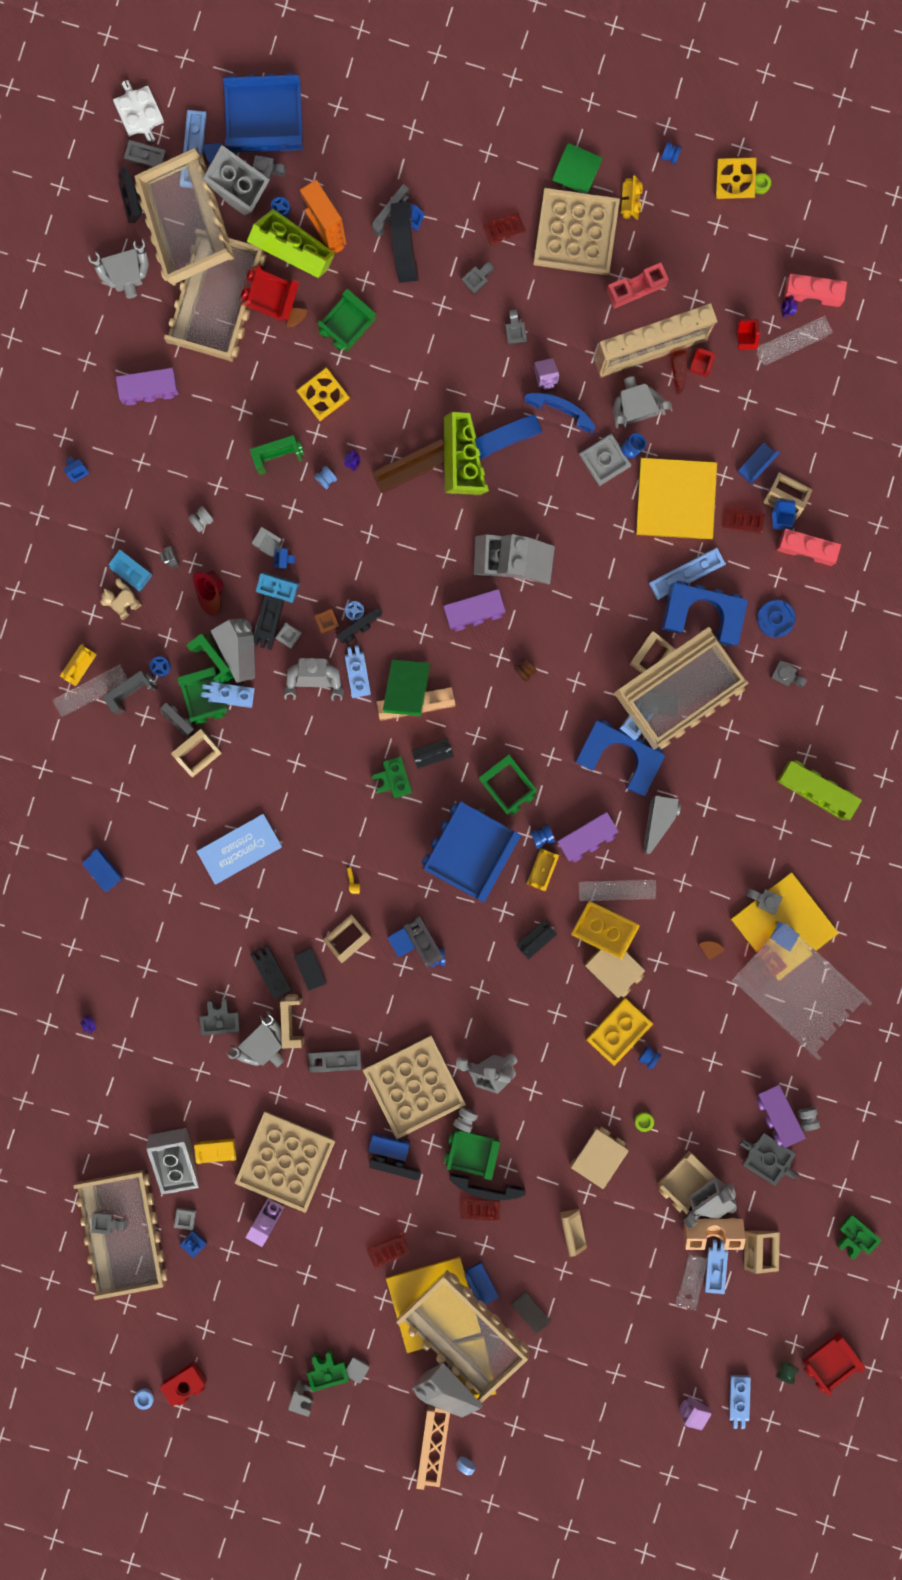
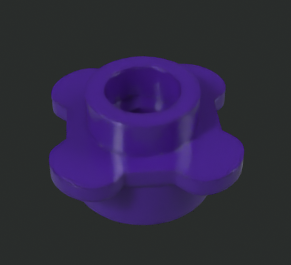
[781,296,798,317]
[344,450,360,471]
[80,1015,96,1034]

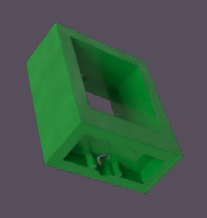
[478,755,537,815]

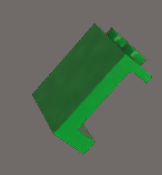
[317,289,377,353]
[250,435,304,475]
[186,633,234,683]
[177,667,229,725]
[444,1129,500,1180]

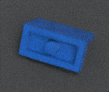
[738,443,780,484]
[82,849,124,892]
[368,1132,410,1161]
[464,1262,499,1305]

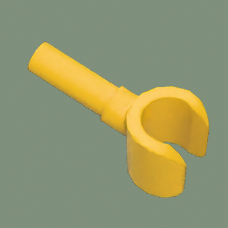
[347,868,360,894]

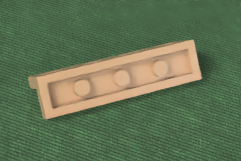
[377,687,455,721]
[416,1405,450,1490]

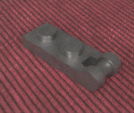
[372,184,410,236]
[403,915,444,968]
[307,1049,362,1072]

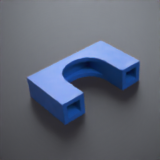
[660,581,748,646]
[575,719,666,797]

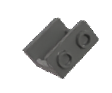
[102,671,157,715]

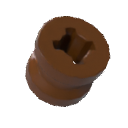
[514,658,538,682]

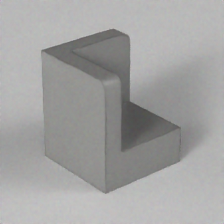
[252,527,283,557]

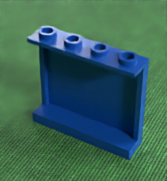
[223,73,303,153]
[421,801,521,903]

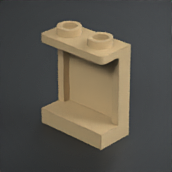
[584,949,645,998]
[280,994,305,1049]
[570,1126,629,1189]
[657,1151,717,1214]

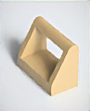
[763,472,813,520]
[629,631,676,673]
[171,729,222,778]
[323,914,372,963]
[560,1209,587,1257]
[744,1230,780,1274]

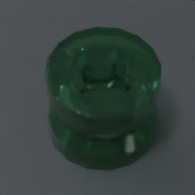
[776,1361,799,1384]

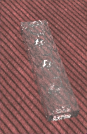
[755,316,833,366]
[52,664,129,718]
[578,879,656,901]

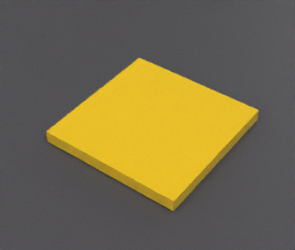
[636,458,717,539]
[731,872,839,980]
[386,1256,481,1353]

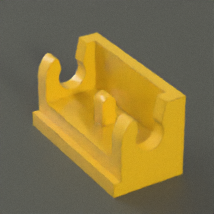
[527,848,559,891]
[194,1138,237,1164]

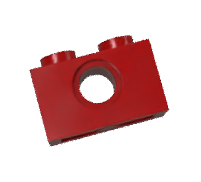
[160,1361,207,1407]

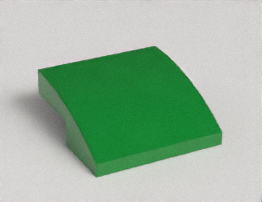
[552,143,603,194]

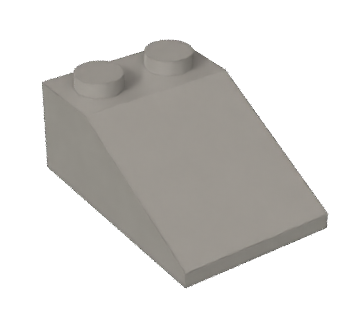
[202,145,270,216]
[474,534,508,577]
[497,534,555,584]
[210,618,255,682]
[642,796,681,854]
[146,1128,199,1195]
[412,1363,483,1418]

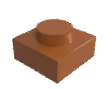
[314,609,339,634]

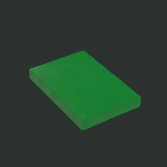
[383,660,430,716]

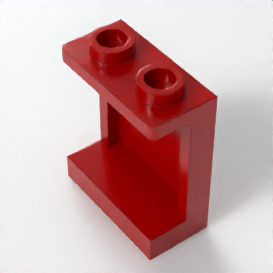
[240,265,299,321]
[802,1333,866,1397]

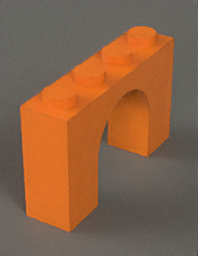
[300,180,346,253]

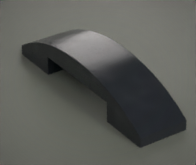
[390,201,419,283]
[449,1172,526,1200]

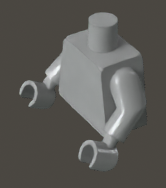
[88,238,149,299]
[612,376,673,428]
[284,658,344,701]
[226,1011,285,1068]
[456,1053,517,1094]
[683,1177,737,1229]

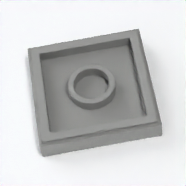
[579,433,632,486]

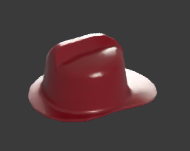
[193,571,224,615]

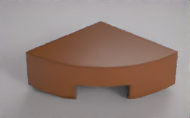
[287,308,308,328]
[698,941,725,960]

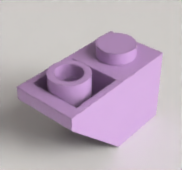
[534,358,559,390]
[245,1198,285,1247]
[679,1396,712,1430]

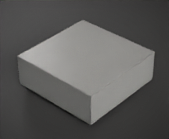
[275,623,302,649]
[174,1207,197,1230]
[347,1356,370,1384]

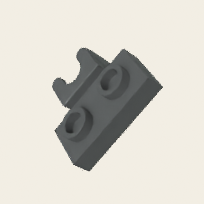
[199,999,240,1036]

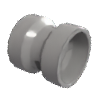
[187,506,214,532]
[453,1107,478,1133]
[797,1107,820,1131]

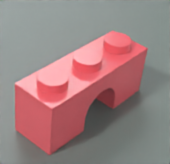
[606,262,669,309]
[783,274,847,307]
[776,529,841,566]

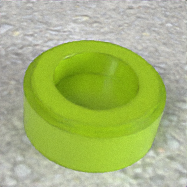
[755,173,771,194]
[634,1112,654,1132]

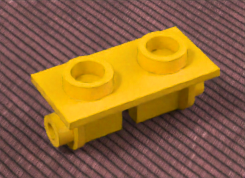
[621,176,643,220]
[60,645,97,686]

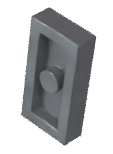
[124,140,167,168]
[160,703,194,739]

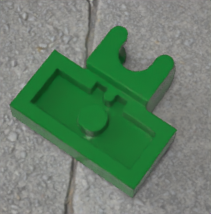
[371,757,412,799]
[836,1214,882,1260]
[307,1349,350,1392]

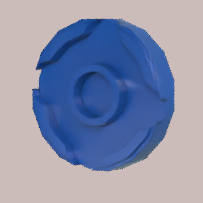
[757,599,796,638]

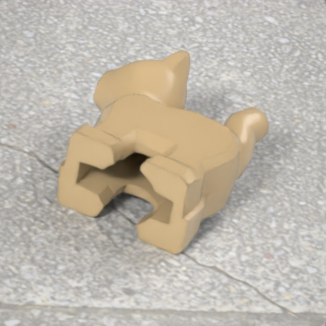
[100,578,142,620]

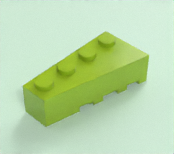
[247,209,335,278]
[444,412,489,495]
[777,760,862,820]

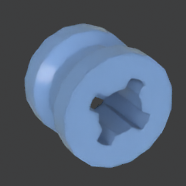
[314,466,338,490]
[345,601,365,622]

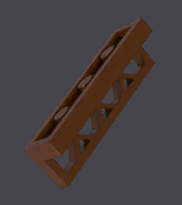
[373,439,444,493]

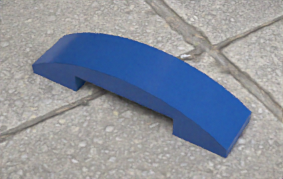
[524,393,595,434]
[475,415,542,460]

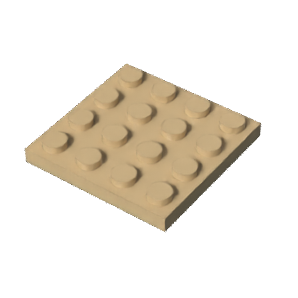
[534,188,620,276]
[363,1035,466,1139]
[235,1111,336,1213]

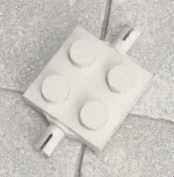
[113,80,164,143]

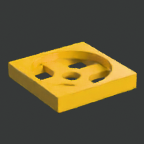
[716,158,757,199]
[296,367,350,422]

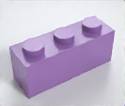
[116,368,179,405]
[443,589,505,632]
[556,812,619,862]
[756,1085,806,1149]

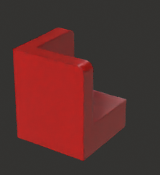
[736,319,760,350]
[689,348,716,377]

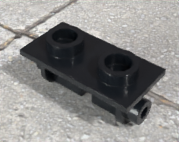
[412,738,454,769]
[516,920,557,959]

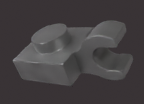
[253,155,287,180]
[461,262,494,295]
[505,309,527,345]
[159,546,180,569]
[770,661,807,688]
[746,889,783,915]
[91,1212,127,1234]

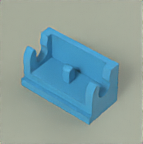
[109,549,153,592]
[256,572,300,603]

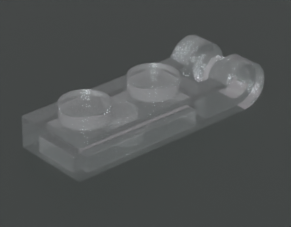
[676,1253,708,1311]

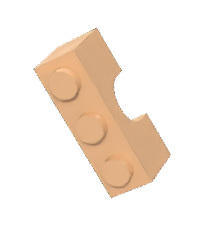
[683,1218,746,1250]

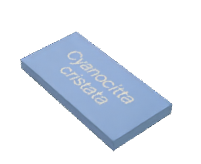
[197,814,282,885]

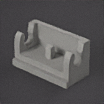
[288,1380,313,1417]

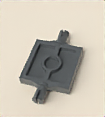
[739,1132,799,1186]

